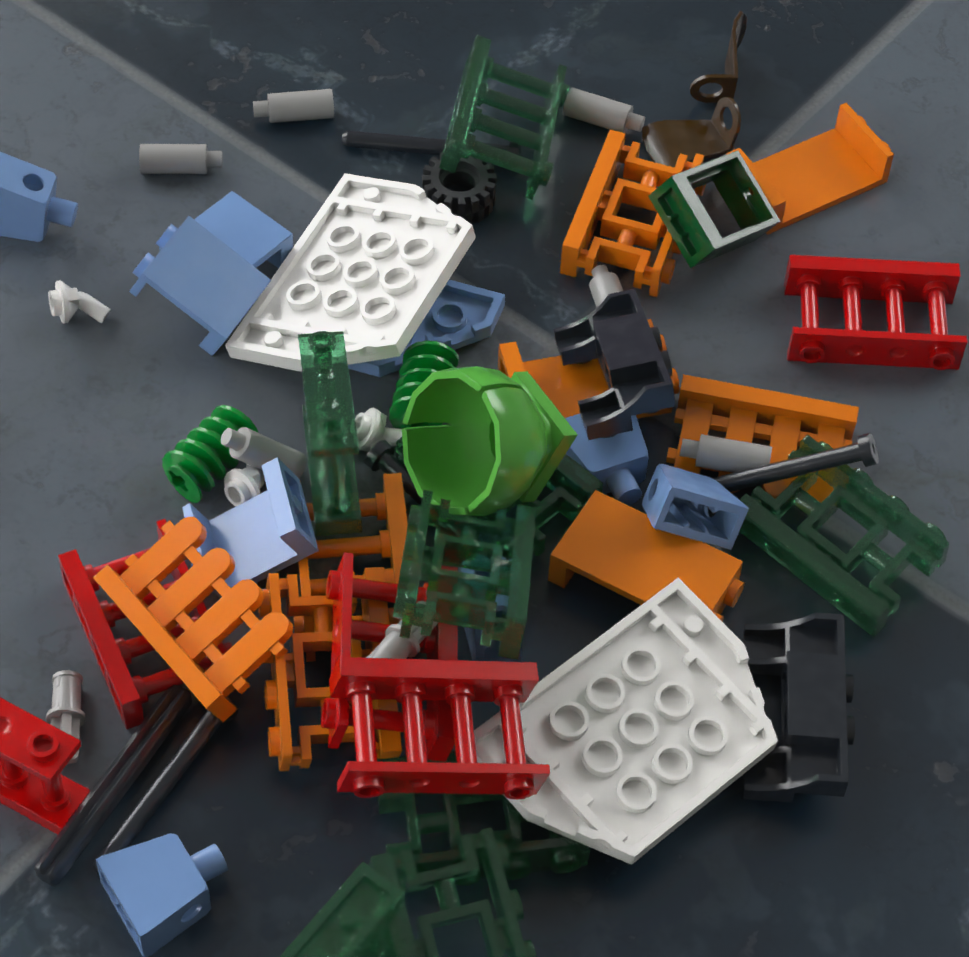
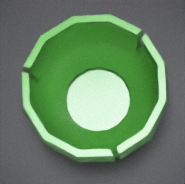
[402,366,578,516]

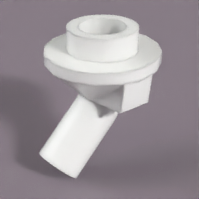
[48,280,111,324]
[350,407,403,452]
[224,464,265,506]

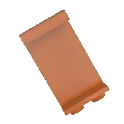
[726,103,894,235]
[498,319,680,419]
[548,490,745,622]

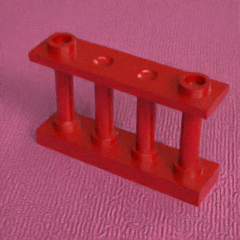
[784,255,967,370]
[58,518,232,730]
[321,552,458,762]
[329,657,550,800]
[0,697,91,835]

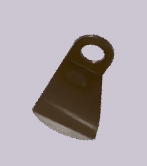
[690,11,747,103]
[642,97,741,167]

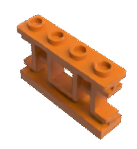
[560,130,706,297]
[258,567,402,771]

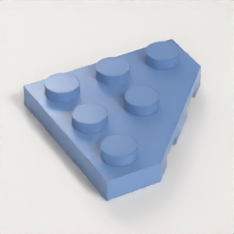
[341,280,505,377]

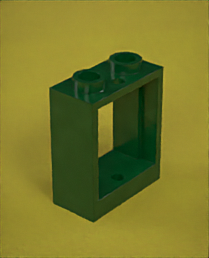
[648,150,780,268]

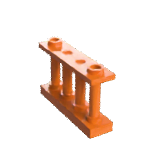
[293,473,420,662]

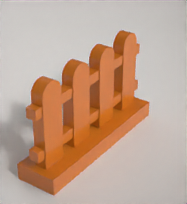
[666,374,859,510]
[93,517,293,722]

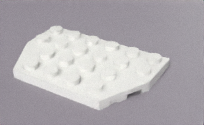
[225,174,476,372]
[474,578,778,865]

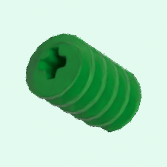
[389,340,459,429]
[162,405,259,503]

